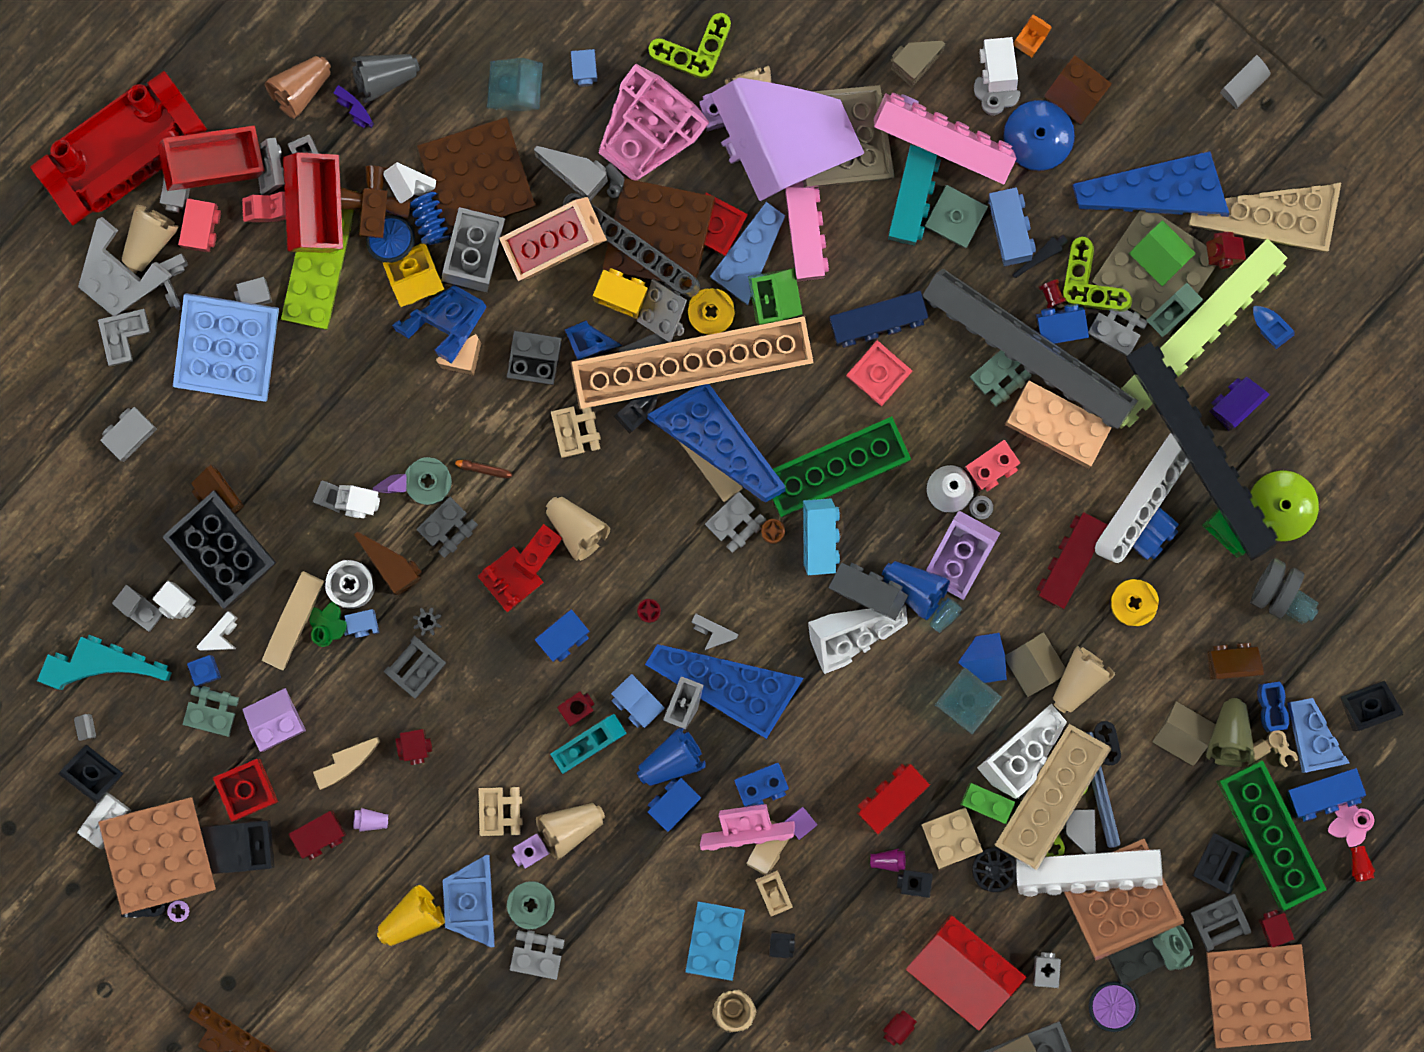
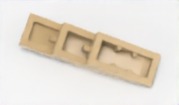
[262,571,324,670]

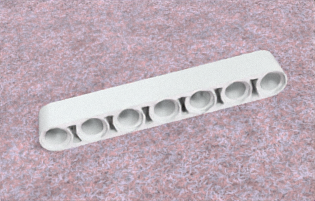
[1095,433,1189,563]

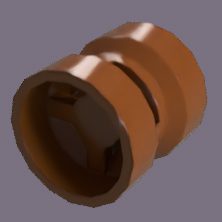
[761,519,785,544]

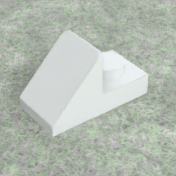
[384,163,436,203]
[197,612,238,651]

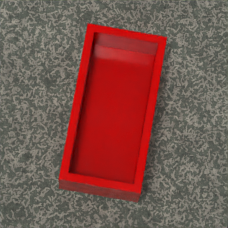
[158,126,265,191]
[283,152,343,253]

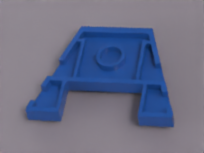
[392,285,486,363]

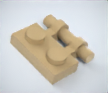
[551,406,601,458]
[479,787,523,836]

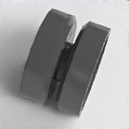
[1250,558,1304,619]

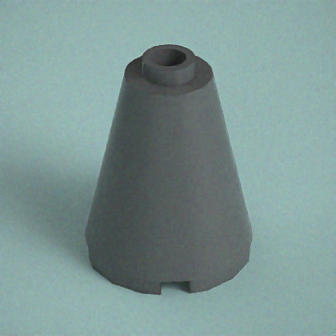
[352,54,419,103]

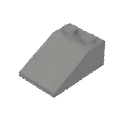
[534,146,608,201]
[442,207,505,292]

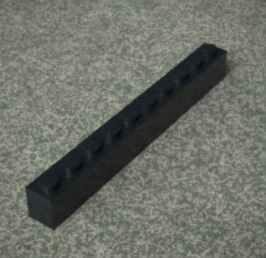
[1126,342,1278,561]

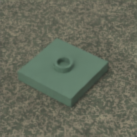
[925,185,988,249]

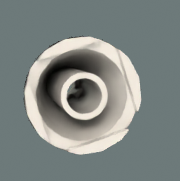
[927,465,974,513]

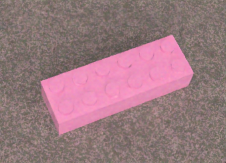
[874,93,1016,184]

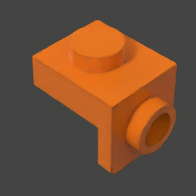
[1013,15,1052,58]

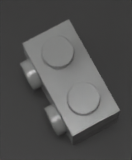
[100,407,157,462]

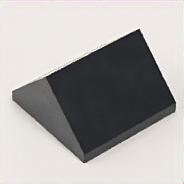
[1341,681,1403,731]
[58,745,124,803]

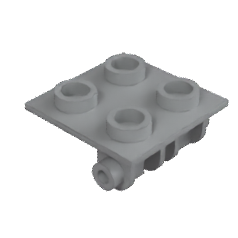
[637,279,687,343]

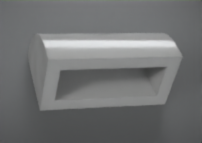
[1220,55,1270,109]

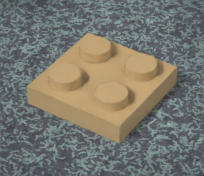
[921,807,983,869]

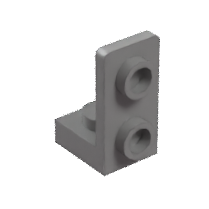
[160,254,188,311]

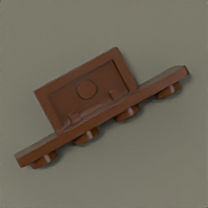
[188,1002,276,1052]

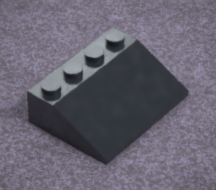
[163,490,276,609]

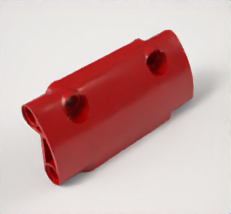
[30,71,207,226]

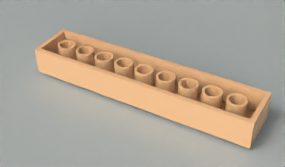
[570,316,814,409]

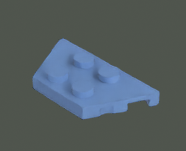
[443,855,495,947]

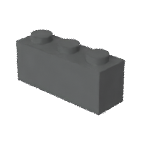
[829,563,908,621]

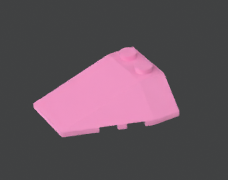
[598,64,709,181]

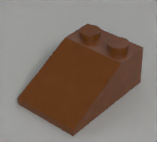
[354,532,422,595]

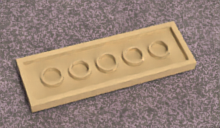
[995,724,1111,871]

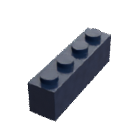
[829,291,928,348]

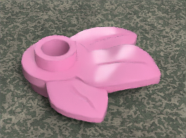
[1328,804,1374,847]

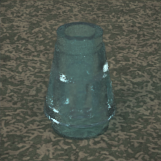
[929,597,963,633]

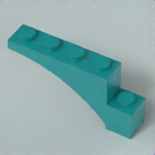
[37,635,172,690]

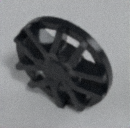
[972,847,1017,892]

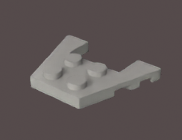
[78,217,172,316]

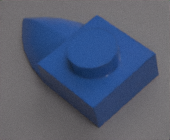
[1253,306,1294,349]

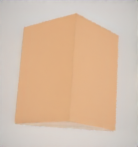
[436,334,481,375]

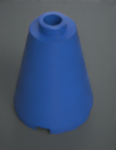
[882,561,950,620]
[637,727,706,786]

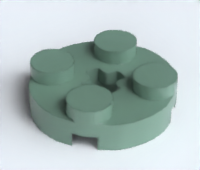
[405,457,452,505]
[507,881,555,929]
[1153,925,1194,970]

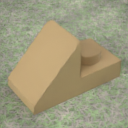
[756,870,793,917]

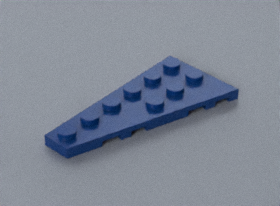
[1073,151,1229,217]
[647,384,786,503]
[645,644,803,739]

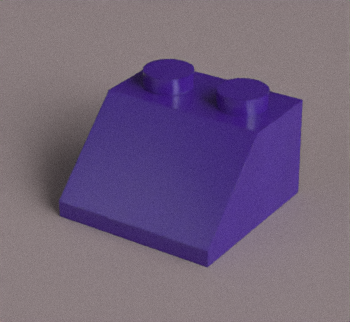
[1210,377,1269,431]

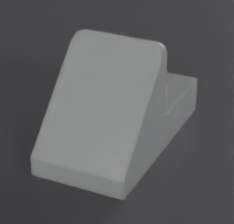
[112,585,163,632]
[692,614,738,650]

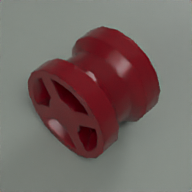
[637,599,661,623]

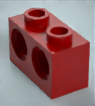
[513,524,562,580]

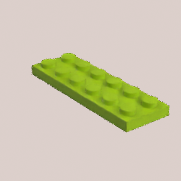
[281,191,358,330]

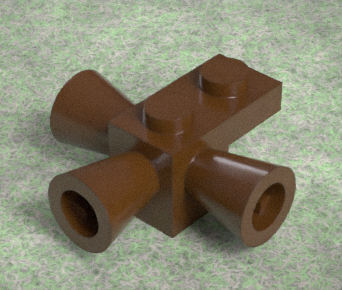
[340,166,410,239]

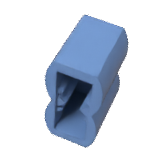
[611,674,665,728]

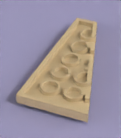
[1188,183,1341,253]

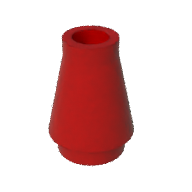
[1351,846,1375,882]

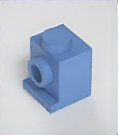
[344,609,380,638]

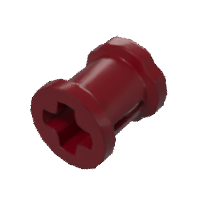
[1039,279,1067,308]

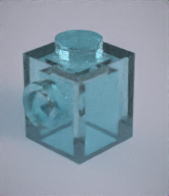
[1286,590,1319,624]

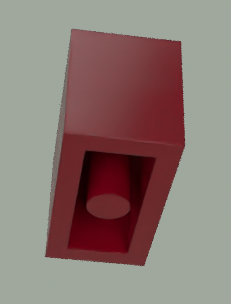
[289,810,346,860]

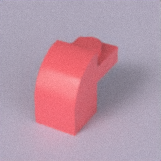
[242,192,286,222]

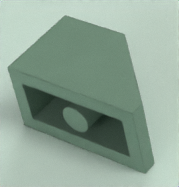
[1146,283,1203,338]

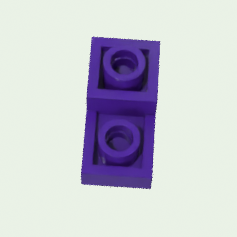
[334,85,374,128]

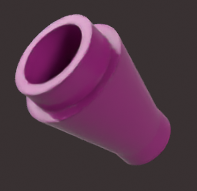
[870,849,906,872]

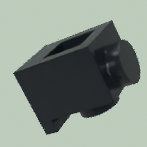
[897,870,933,898]
[769,931,795,958]

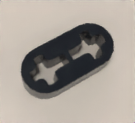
[1094,721,1121,766]

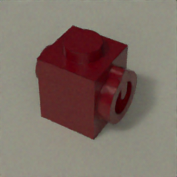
[1206,232,1246,269]
[396,729,433,765]

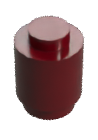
[882,1010,917,1046]

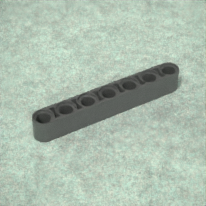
[563,193,700,297]

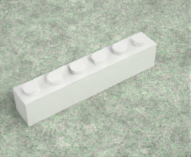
[1016,850,1163,896]

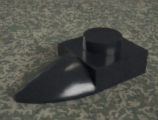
[614,394,658,434]

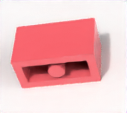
[179,198,221,253]

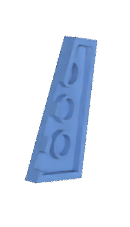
[710,202,785,306]

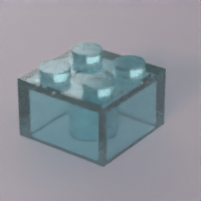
[934,668,1002,735]

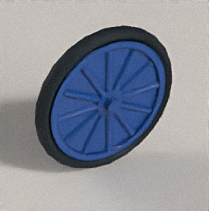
[366,215,415,263]

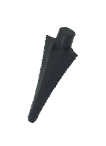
[1013,234,1068,278]

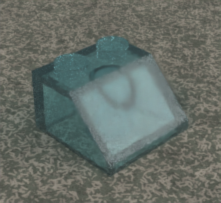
[487,58,543,111]

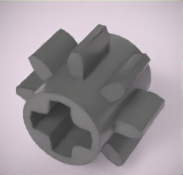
[413,608,442,636]

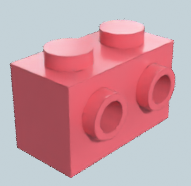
[964,440,1020,492]

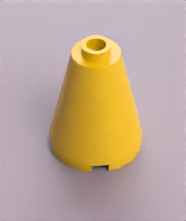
[377,885,445,946]

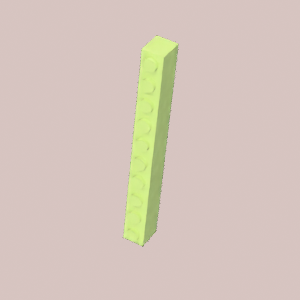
[1120,239,1287,429]

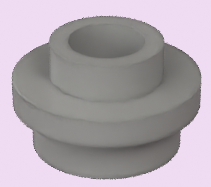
[969,496,993,520]

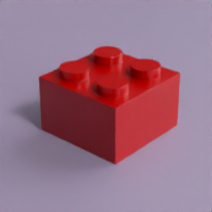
[213,759,278,822]

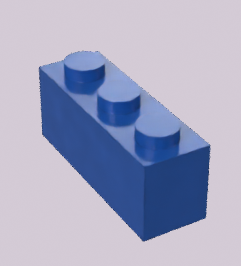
[1286,768,1366,822]

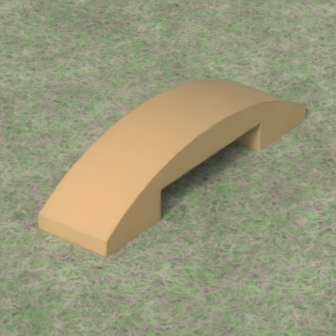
[678,441,743,503]

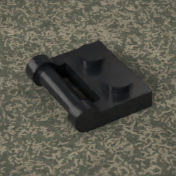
[1192,833,1251,895]

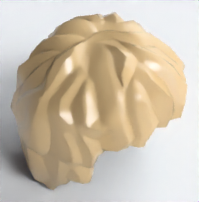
[712,989,756,1032]

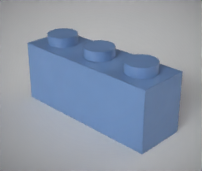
[988,188,1036,266]

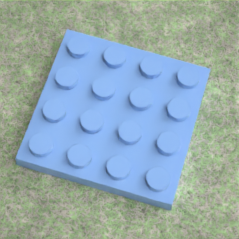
[173,293,279,402]

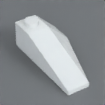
[808,604,908,674]
[977,704,1067,799]

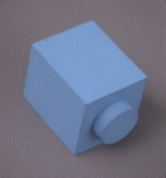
[571,49,597,86]

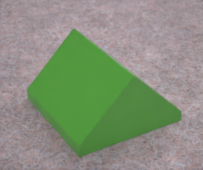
[1129,220,1196,286]

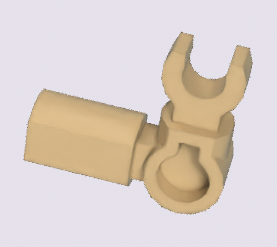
[1247,730,1298,767]

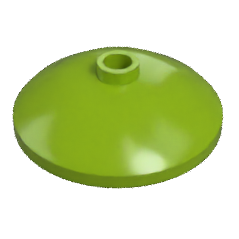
[1250,471,1319,542]

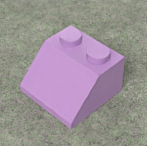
[243,688,306,752]

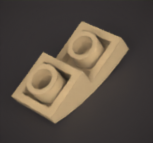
[747,820,790,875]

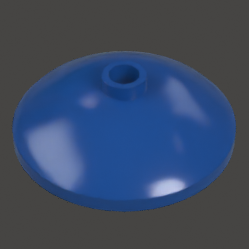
[1004,100,1074,171]

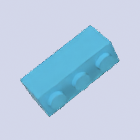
[803,499,840,575]

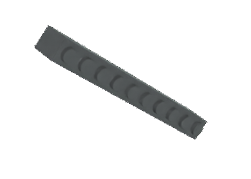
[922,269,1138,429]

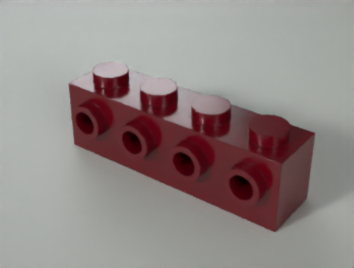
[1036,512,1108,610]

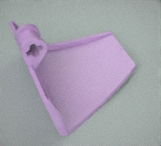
[711,78,864,201]

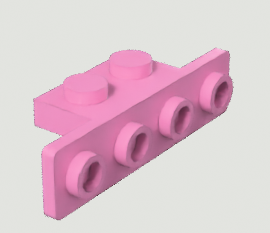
[700,804,795,851]

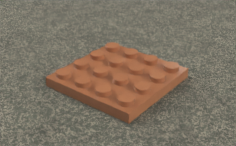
[98,797,216,915]
[1064,839,1184,961]
[1206,944,1311,1048]

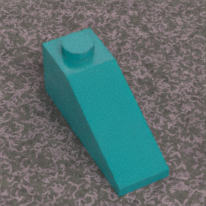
[550,714,627,774]

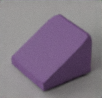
[373,474,406,493]
[784,806,817,840]

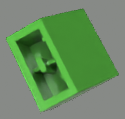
[748,268,802,325]

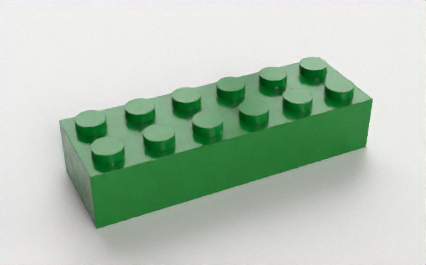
[772,416,911,519]
[1216,760,1327,911]

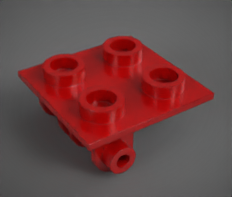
[478,546,544,612]

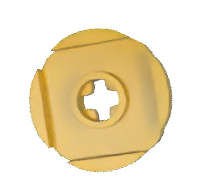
[688,288,735,335]
[1111,579,1159,626]

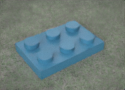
[686,901,745,981]

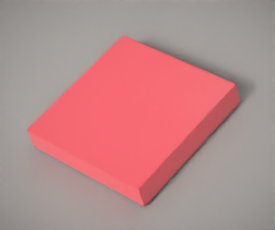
[846,340,912,407]

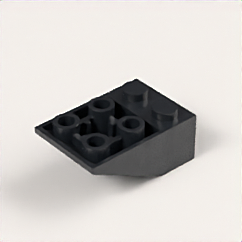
[200,820,275,874]

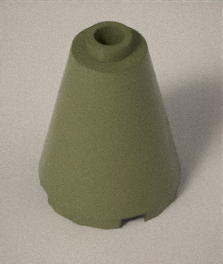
[1206,698,1255,767]

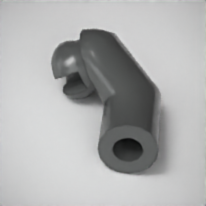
[605,163,624,198]

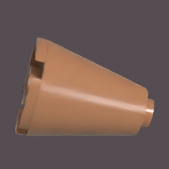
[265,56,331,118]

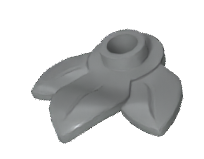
[974,77,1020,115]

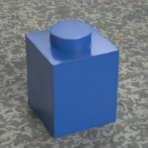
[187,655,221,686]

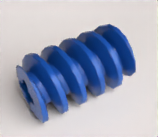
[410,192,451,244]

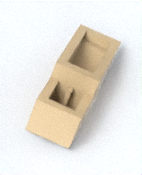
[313,737,380,790]

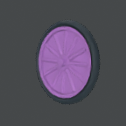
[1089,981,1139,1032]

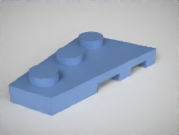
[1288,698,1349,773]

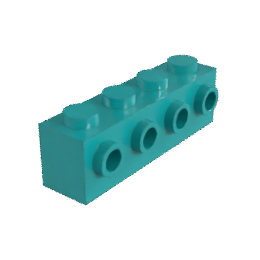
[888,145,941,246]

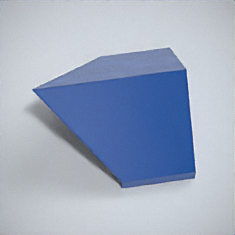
[565,321,622,361]
[958,633,1007,683]

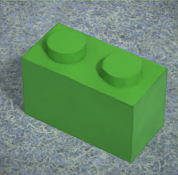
[960,783,1015,824]

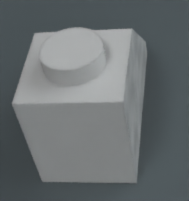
[1062,809,1096,854]

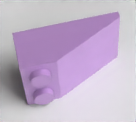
[926,511,1000,600]

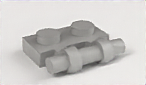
[1088,300,1148,356]
[705,492,767,553]
[510,930,565,980]

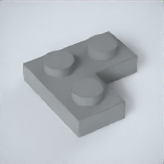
[98,309,151,366]

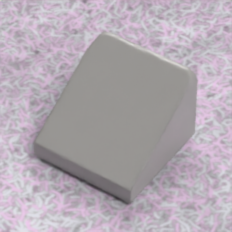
[313,481,340,513]
[74,714,96,741]

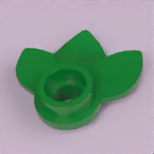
[309,602,347,647]

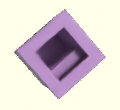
[699,93,725,131]
[512,833,550,868]

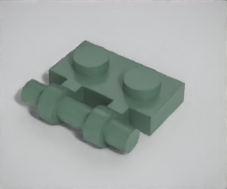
[969,350,1031,407]
[182,686,239,737]

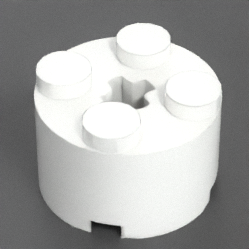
[325,560,375,609]

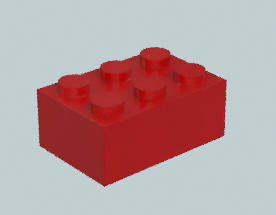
[856,764,930,834]

